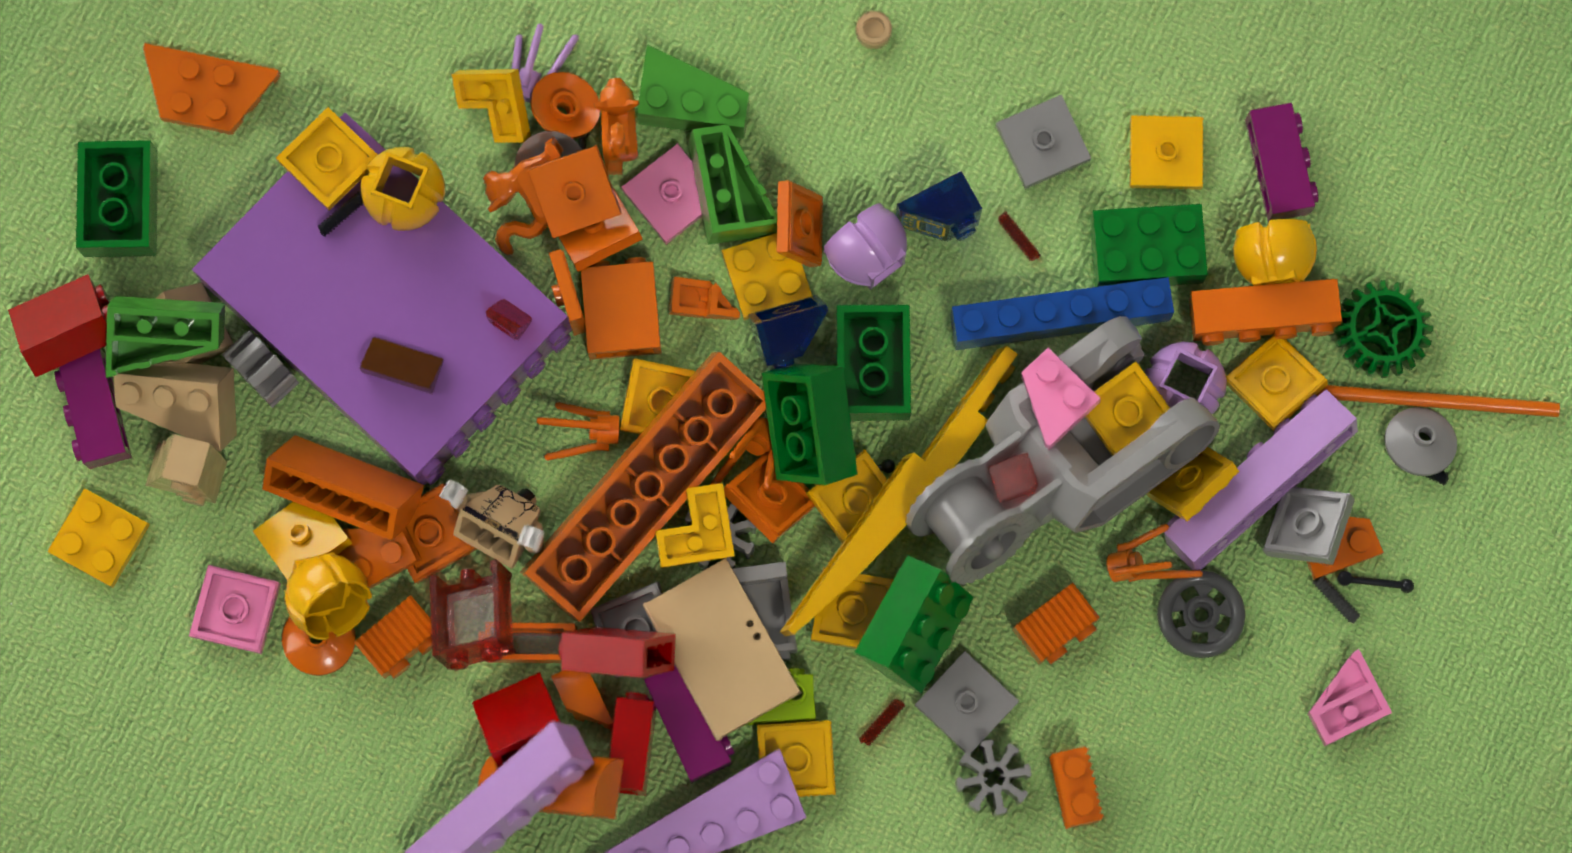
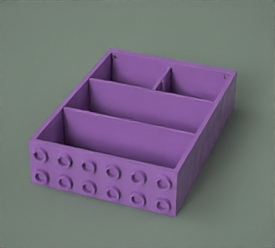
[192,113,572,485]

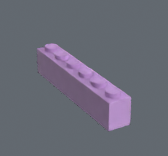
[1164,389,1358,570]
[404,721,594,853]

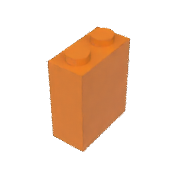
[581,257,662,360]

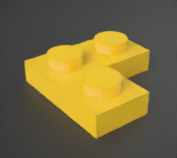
[451,69,531,143]
[655,483,735,568]

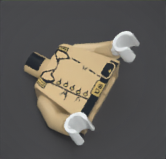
[439,479,545,569]

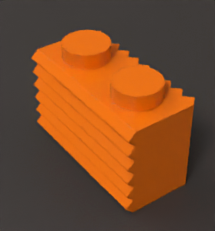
[1013,583,1100,665]
[354,595,441,679]
[1049,747,1104,829]

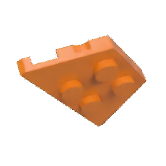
[143,43,281,135]

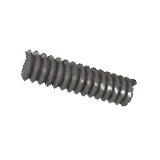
[1313,576,1360,623]

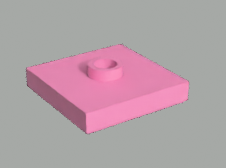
[621,144,702,245]
[189,565,281,654]

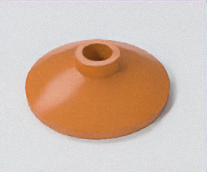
[530,72,600,139]
[282,617,356,676]

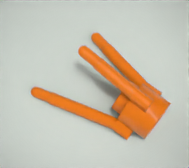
[536,402,619,461]
[709,417,774,489]
[1107,524,1203,582]

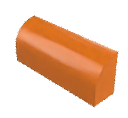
[262,435,424,540]
[478,755,624,819]

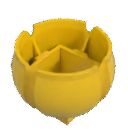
[361,147,445,231]
[1233,219,1317,286]
[285,552,372,640]

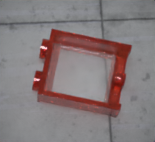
[429,559,516,670]

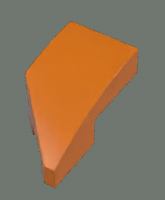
[668,277,740,320]
[551,670,614,730]

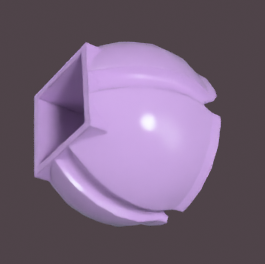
[823,203,907,290]
[1144,341,1227,414]

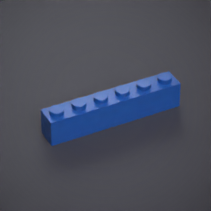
[950,277,1174,351]

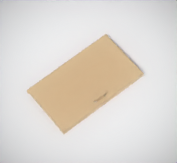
[643,558,801,741]

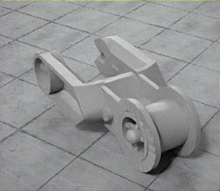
[906,316,1220,585]

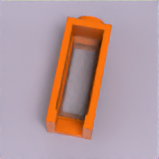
[479,622,577,663]

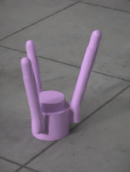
[512,23,579,103]

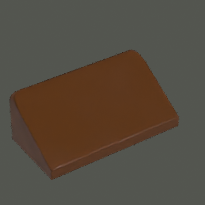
[360,337,444,394]

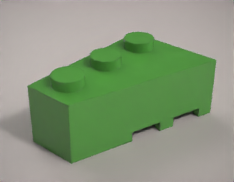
[637,44,750,139]
[688,124,777,245]
[106,296,225,378]

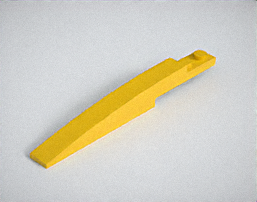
[780,346,1018,636]

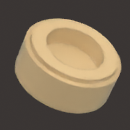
[856,11,892,49]

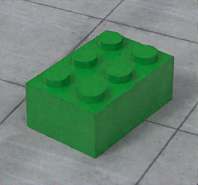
[76,140,158,257]
[1089,204,1208,287]
[836,305,911,421]
[762,363,858,485]
[854,555,974,694]

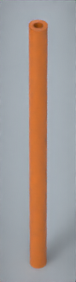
[1317,385,1560,417]

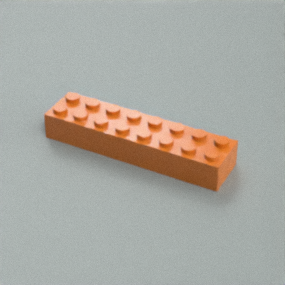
[520,351,766,622]

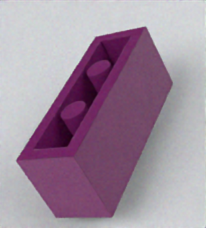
[1245,103,1319,222]
[54,349,132,469]
[644,666,735,783]

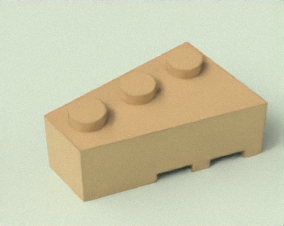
[114,361,237,452]
[145,434,227,506]

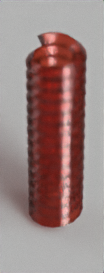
[998,211,1041,261]
[859,699,905,746]

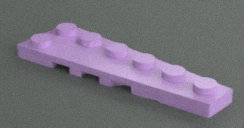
[603,749,807,853]

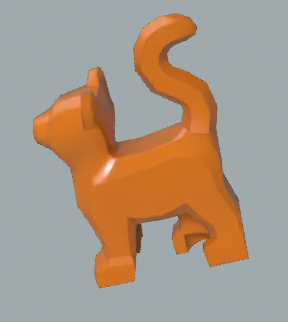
[594,78,639,175]
[483,137,564,255]

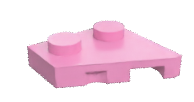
[1021,348,1100,450]
[1307,649,1392,747]

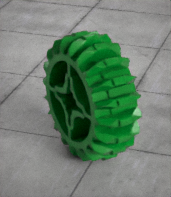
[1334,280,1434,378]

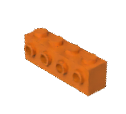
[1189,279,1342,346]

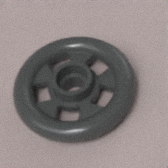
[1157,571,1245,658]

